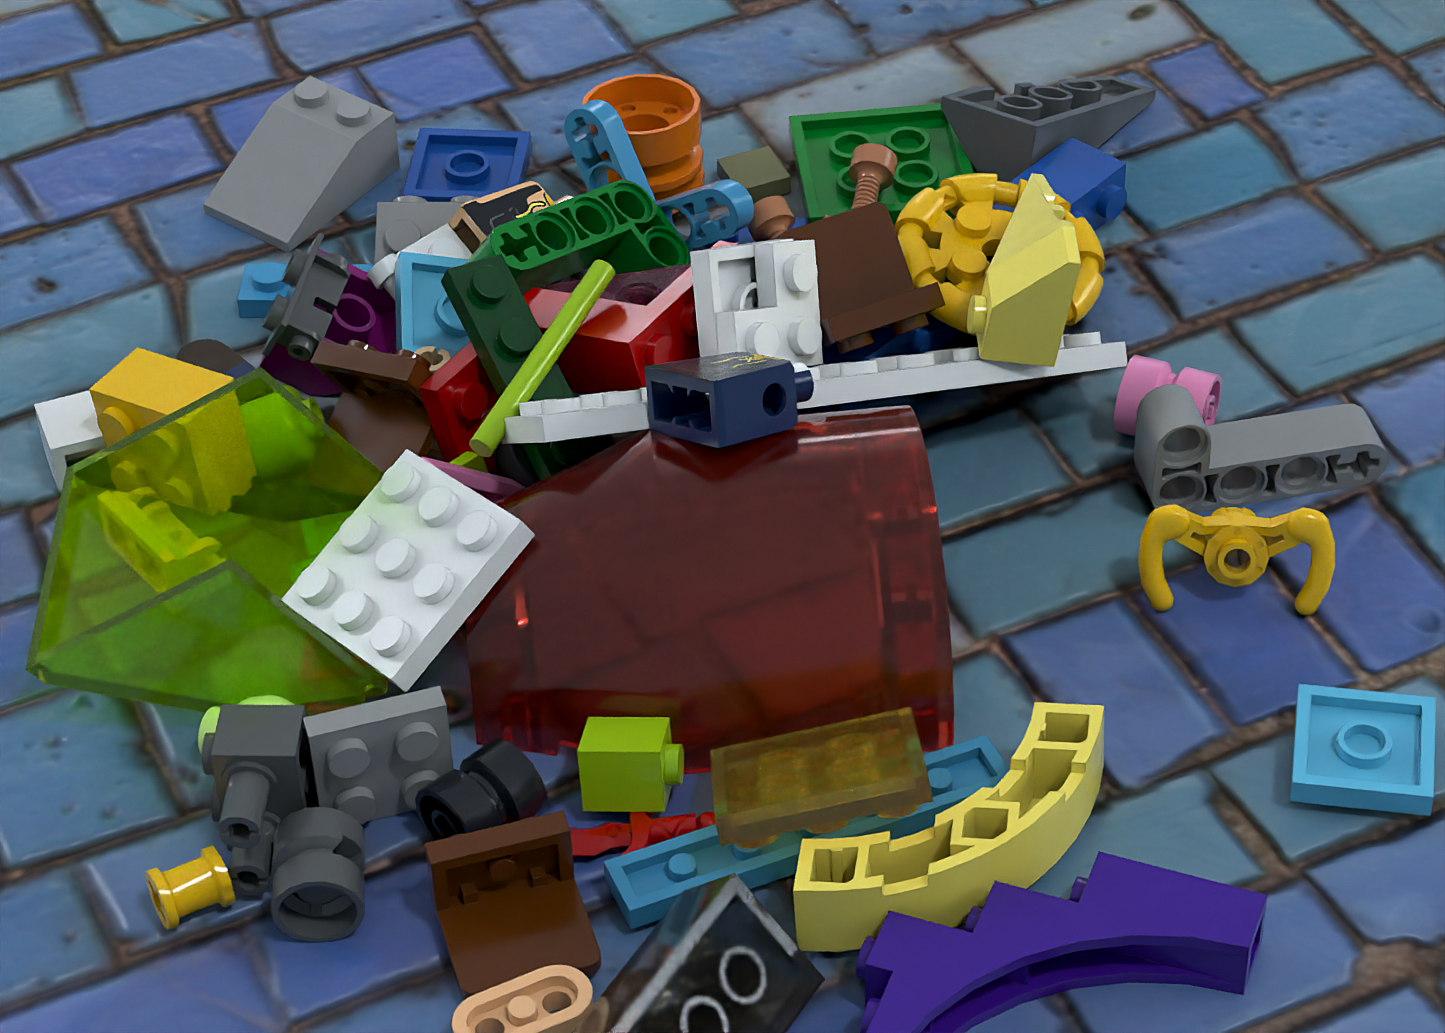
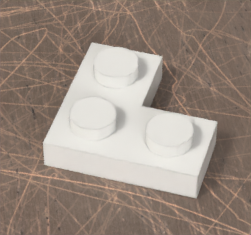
[716,240,823,366]

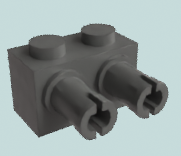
[202,704,317,896]

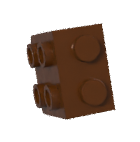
[776,202,945,355]
[306,340,435,496]
[424,811,602,1000]

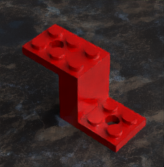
[418,241,739,474]

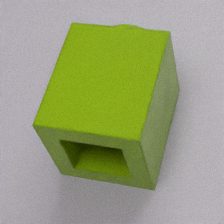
[577,717,684,812]

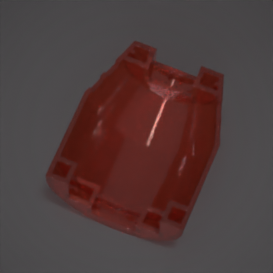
[465,405,954,774]

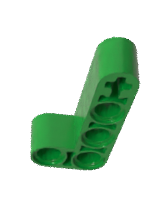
[465,180,690,303]

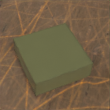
[717,146,791,203]

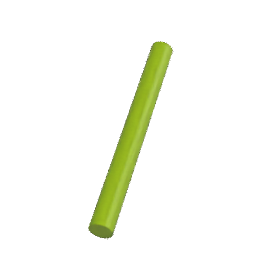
[469,260,615,457]

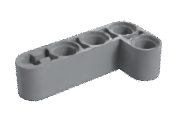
[1134,384,1389,513]

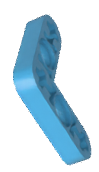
[564,100,754,250]

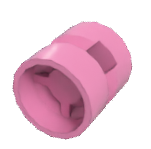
[1114,354,1222,436]

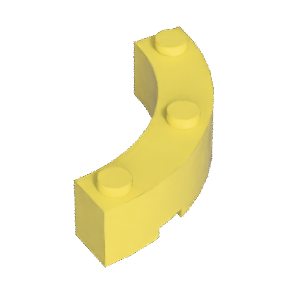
[793,702,1104,952]

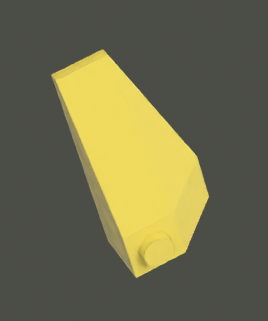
[967,173,1081,367]

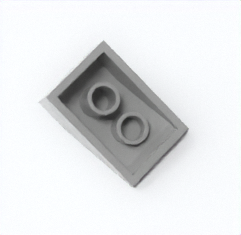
[203,76,400,253]

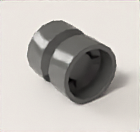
[271,807,365,943]

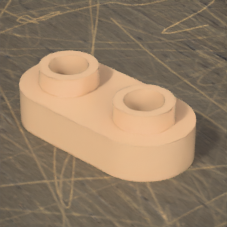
[452,965,594,1033]

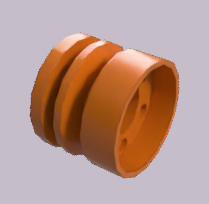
[581,74,705,214]

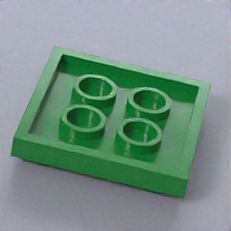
[789,103,973,225]

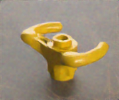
[1138,504,1335,615]

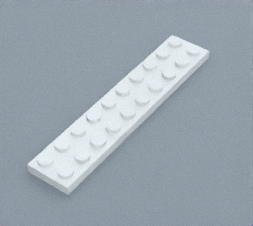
[502,331,1128,444]

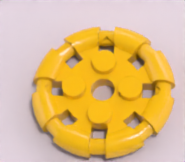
[894,173,1105,336]

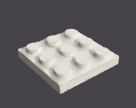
[281,449,535,693]

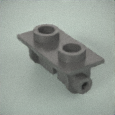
[262,232,350,361]

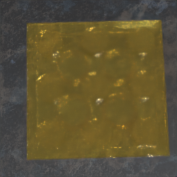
[710,707,933,849]

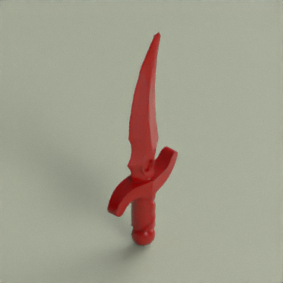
[570,811,722,856]

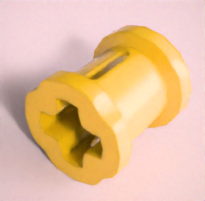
[145,845,236,930]

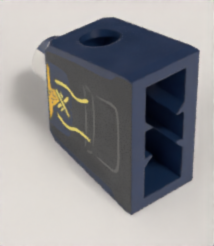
[645,352,814,448]

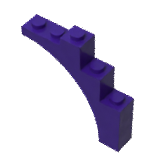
[856,851,1268,1033]

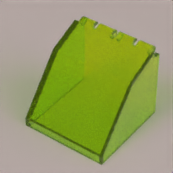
[25,367,389,716]

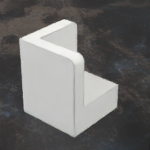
[34,390,107,494]

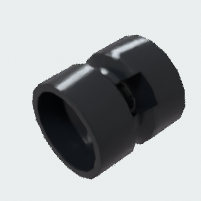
[415,738,548,841]

